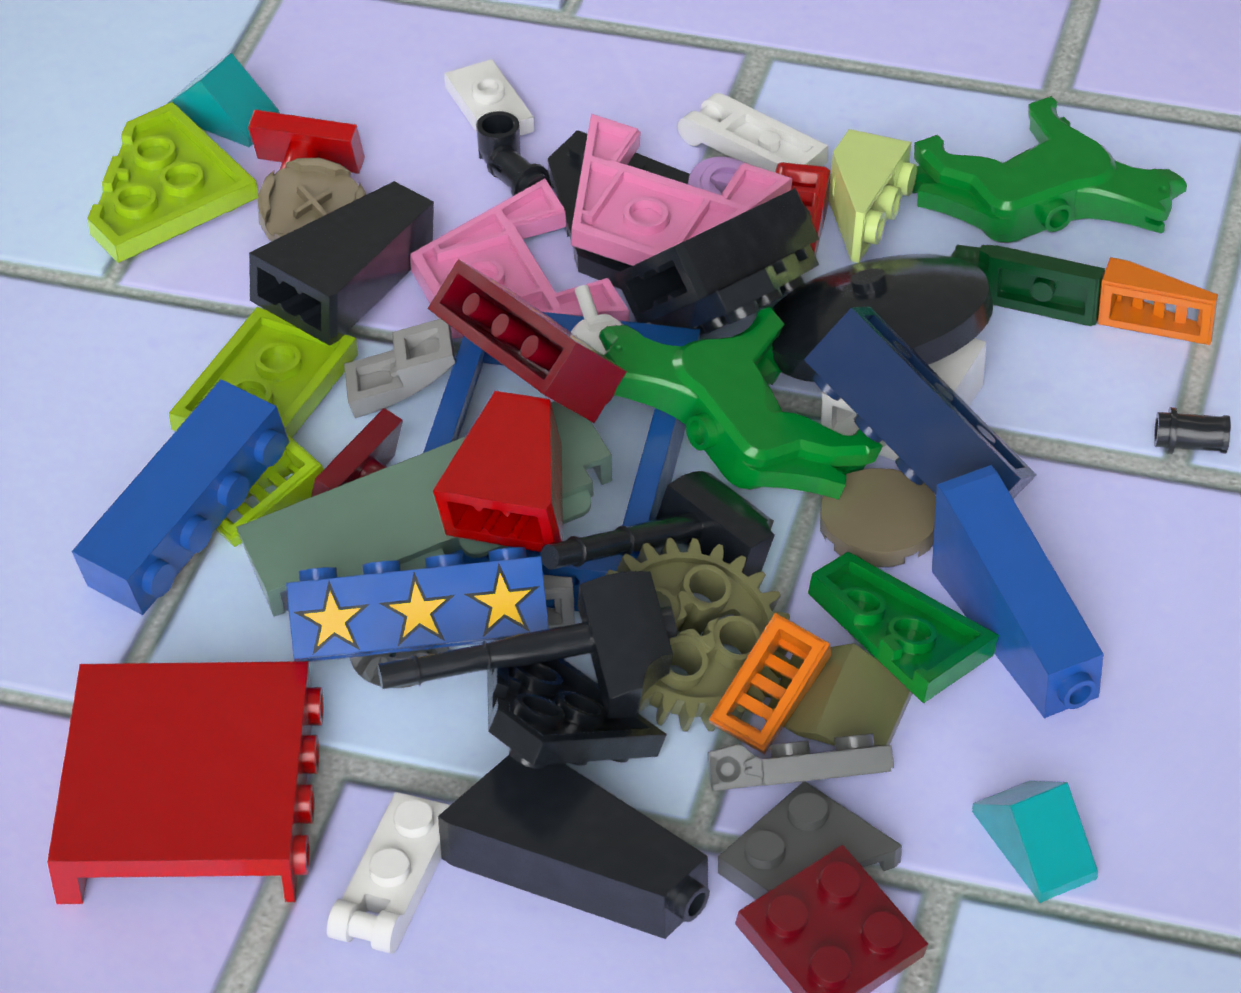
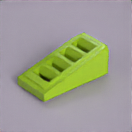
[216,433,324,547]

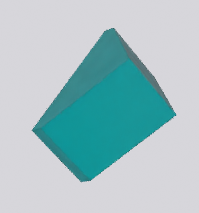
[167,53,280,147]
[972,781,1098,903]

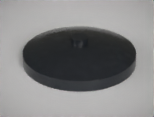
[772,254,993,382]

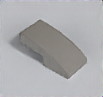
[344,319,456,418]

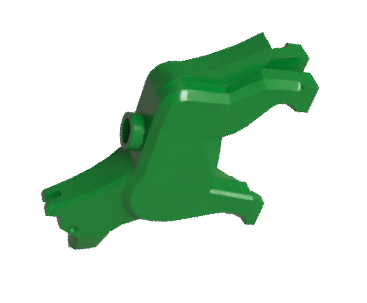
[912,96,1187,243]
[599,307,883,499]

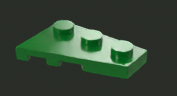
[808,552,999,704]

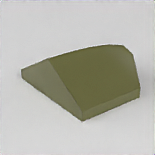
[765,643,913,746]

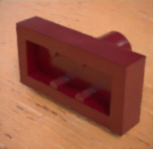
[311,408,403,497]

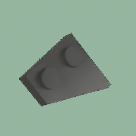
[718,781,902,899]

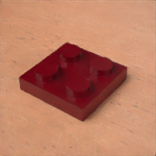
[735,844,929,993]

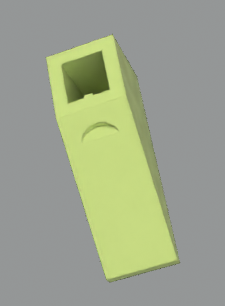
[828,129,917,263]

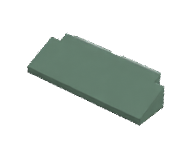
[236,401,613,617]

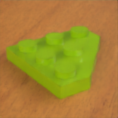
[87,102,258,263]

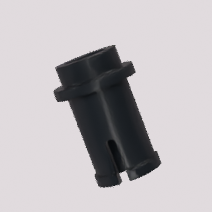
[487,145,552,196]
[1154,407,1231,454]

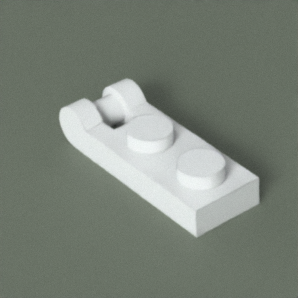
[677,93,828,172]
[327,791,450,954]

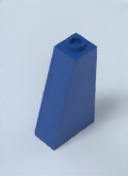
[932,465,1104,718]

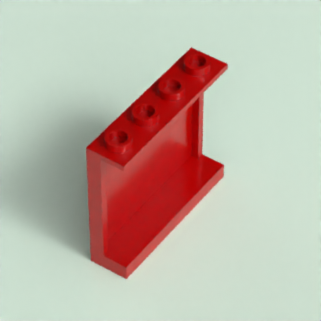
[47,661,324,904]

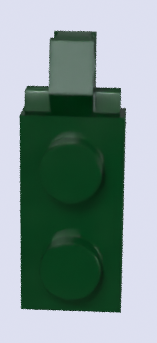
[951,244,1105,327]

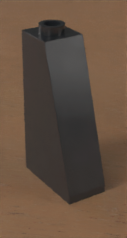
[249,181,434,346]
[614,188,819,323]
[438,755,710,939]

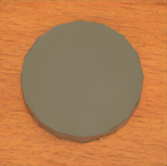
[258,158,366,242]
[820,468,936,567]

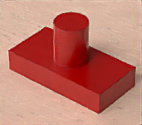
[248,110,365,174]

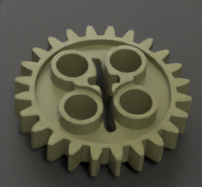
[606,538,790,732]

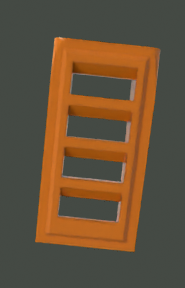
[1098,257,1218,345]
[709,613,831,755]

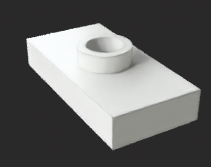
[444,59,534,136]

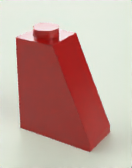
[433,391,563,552]

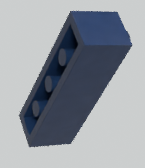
[804,306,1037,499]

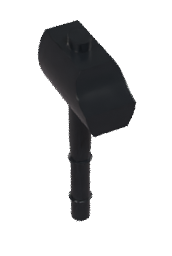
[541,471,775,577]
[378,571,677,719]

